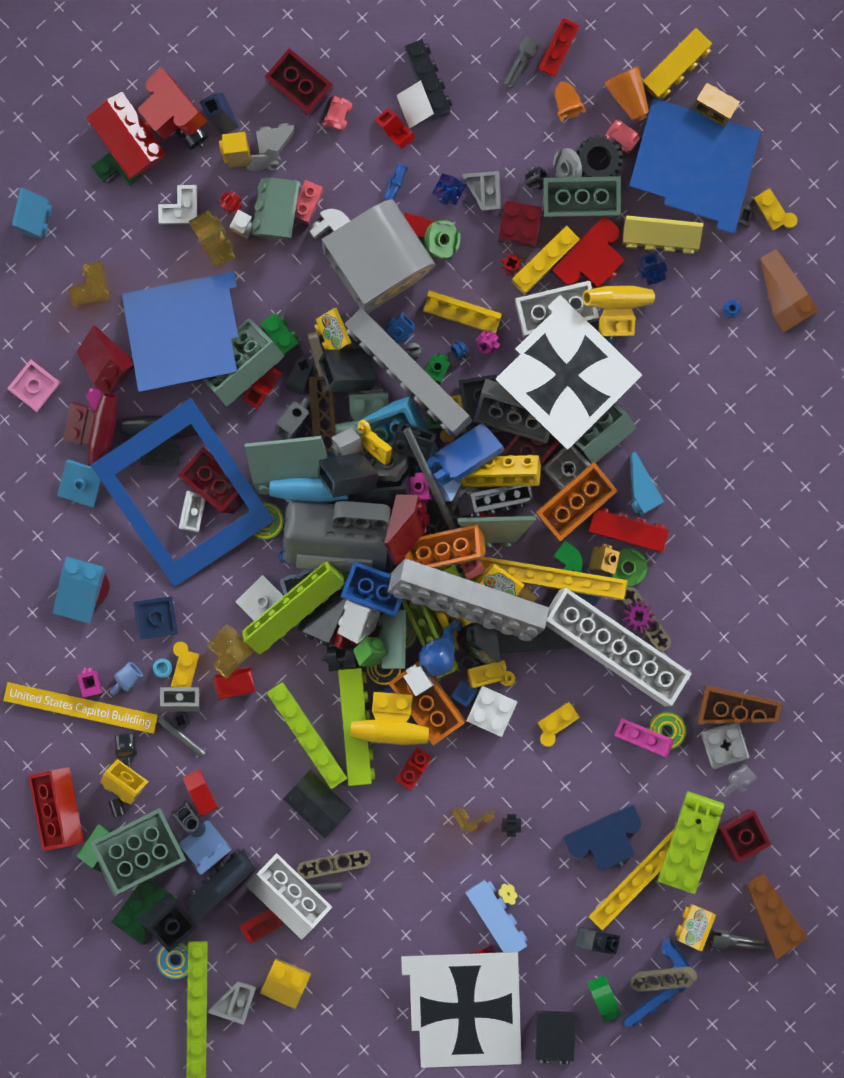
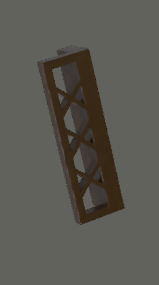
[309,376,336,453]

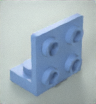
[179,820,232,875]

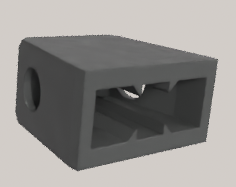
[274,397,311,439]

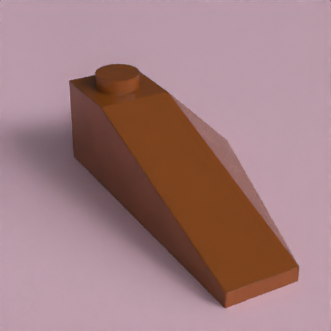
[760,249,819,333]

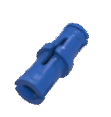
[383,163,408,201]

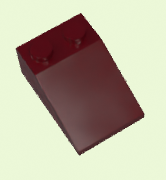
[77,325,134,394]
[384,494,429,565]

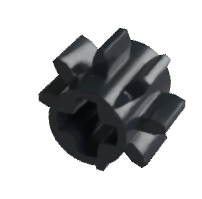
[525,166,548,190]
[426,510,443,533]
[502,814,522,837]

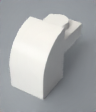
[310,209,350,240]

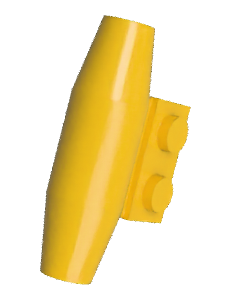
[583,286,655,336]
[350,692,429,745]

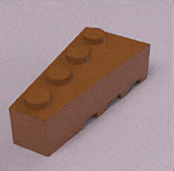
[697,684,782,724]
[745,872,808,960]

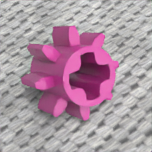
[475,331,500,355]

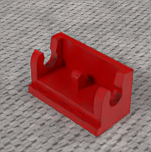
[239,908,284,943]

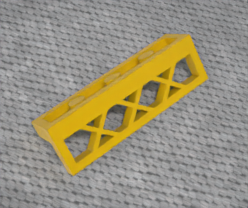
[423,291,502,334]

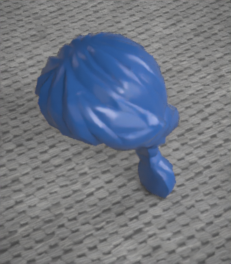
[419,618,463,677]

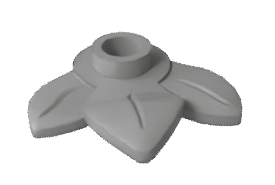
[246,148,282,171]

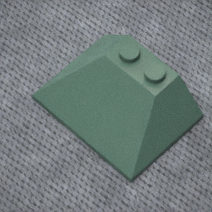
[457,516,536,548]

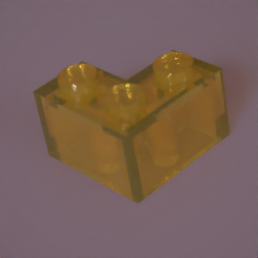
[189,210,235,268]
[68,261,112,310]
[207,624,255,679]

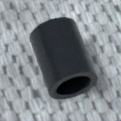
[108,798,126,818]

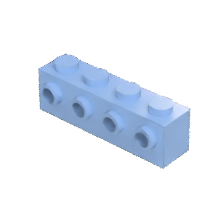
[465,879,528,953]

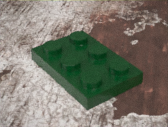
[111,878,177,945]

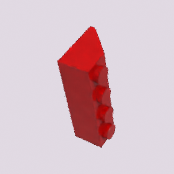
[86,92,166,179]
[28,767,84,851]

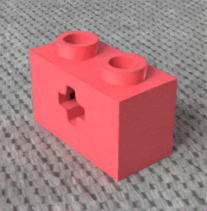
[294,180,323,226]

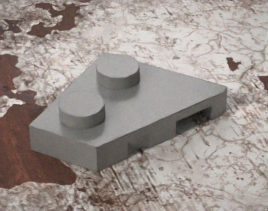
[462,171,501,211]

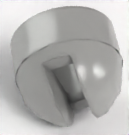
[406,343,421,359]

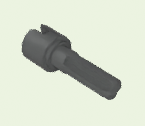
[504,35,541,88]
[709,928,765,950]

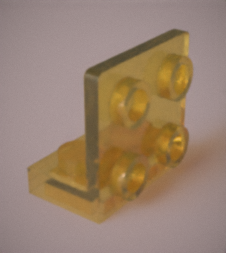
[451,806,497,832]

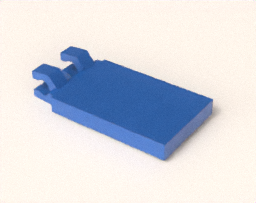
[427,423,505,487]

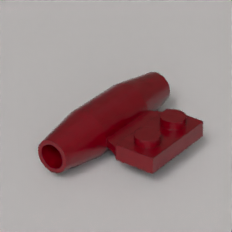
[64,393,117,467]

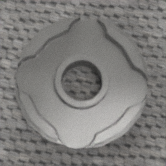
[553,148,582,178]

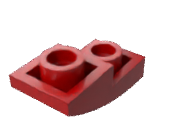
[395,747,433,792]

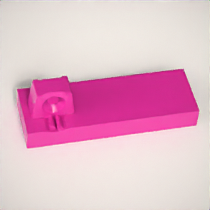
[614,718,674,758]

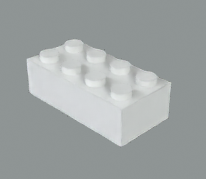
[515,281,599,338]
[246,853,332,940]

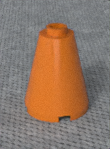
[604,66,649,122]

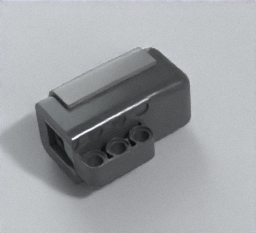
[283,501,390,573]

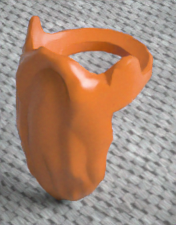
[555,81,585,122]

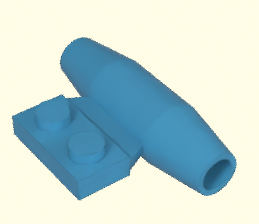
[269,478,348,504]

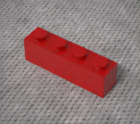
[588,507,669,553]

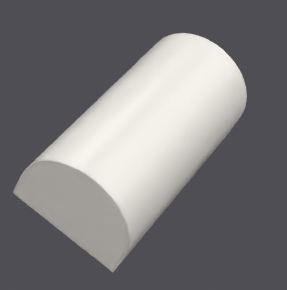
[179,491,205,532]

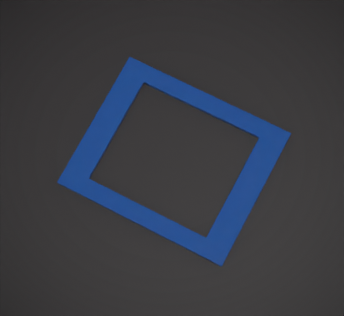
[91,398,275,587]

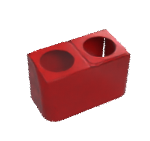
[213,667,255,700]

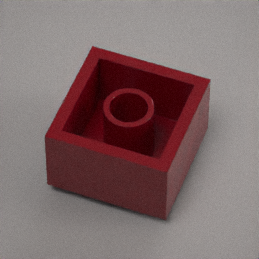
[498,200,543,248]
[717,809,771,863]

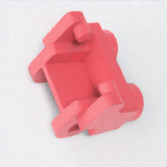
[321,96,352,132]
[605,120,642,154]

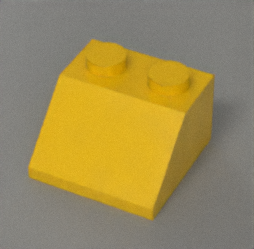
[100,759,149,805]
[260,958,311,1009]

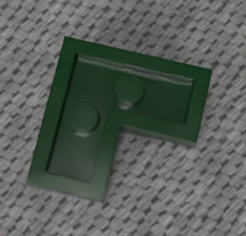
[91,152,145,186]

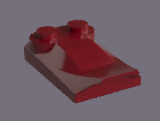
[178,447,244,514]

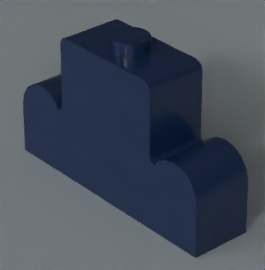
[562,804,641,871]

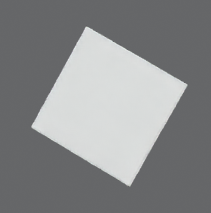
[396,80,434,128]

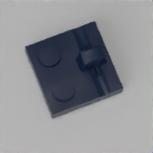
[133,596,178,640]

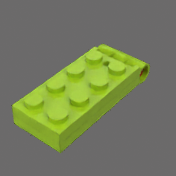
[657,791,724,894]

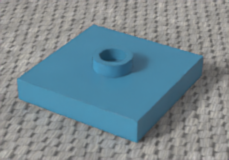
[57,459,101,507]

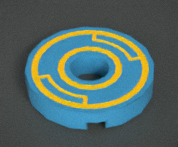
[156,942,188,979]

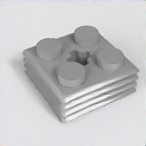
[542,445,590,490]
[701,723,749,769]

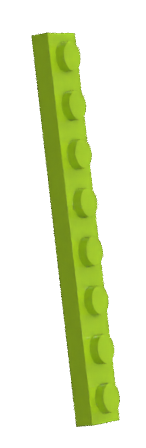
[187,941,208,1078]

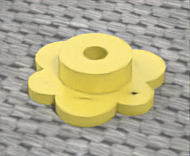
[498,884,517,905]

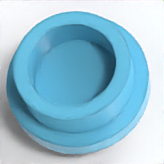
[153,659,172,678]

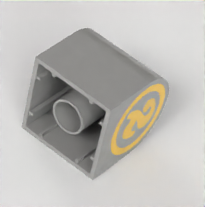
[322,199,435,314]

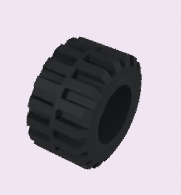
[576,135,623,177]

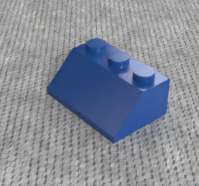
[341,561,404,617]

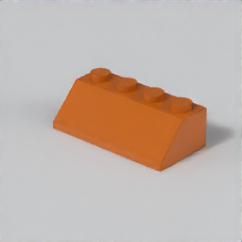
[536,462,618,541]
[405,524,486,569]
[388,660,466,746]

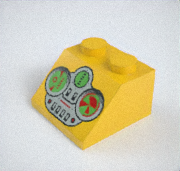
[314,308,352,350]
[472,564,524,596]
[675,904,716,951]

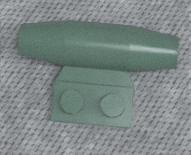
[336,392,388,437]

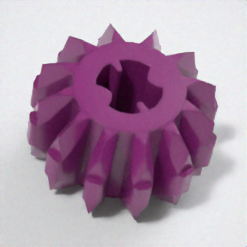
[622,600,655,633]

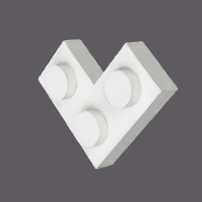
[158,185,197,225]

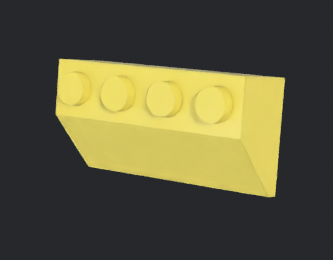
[622,216,703,254]

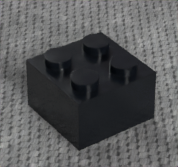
[139,893,198,953]

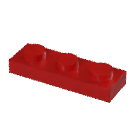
[538,18,580,78]

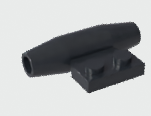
[121,415,199,466]

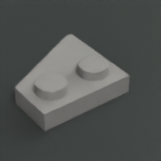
[208,981,256,1025]

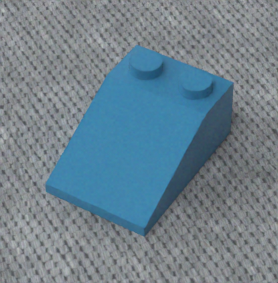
[12,188,52,239]
[629,452,664,516]
[53,557,106,624]

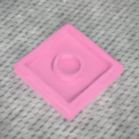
[7,359,61,413]

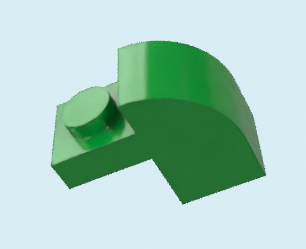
[553,541,583,572]
[587,975,622,1023]

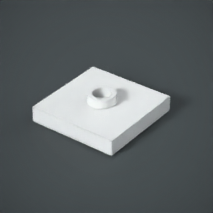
[235,575,283,620]

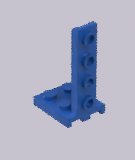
[624,936,693,1028]

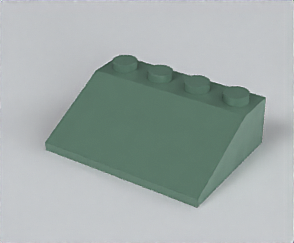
[202,318,284,407]
[245,436,329,495]
[90,808,186,897]

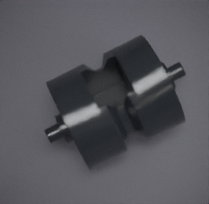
[175,127,209,150]
[322,645,357,672]

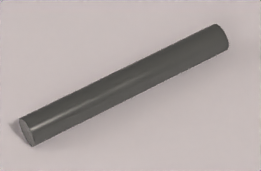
[157,716,206,758]
[309,882,342,891]

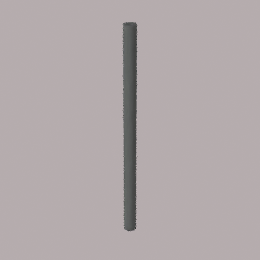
[404,427,457,530]

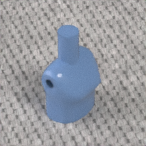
[110,662,143,696]

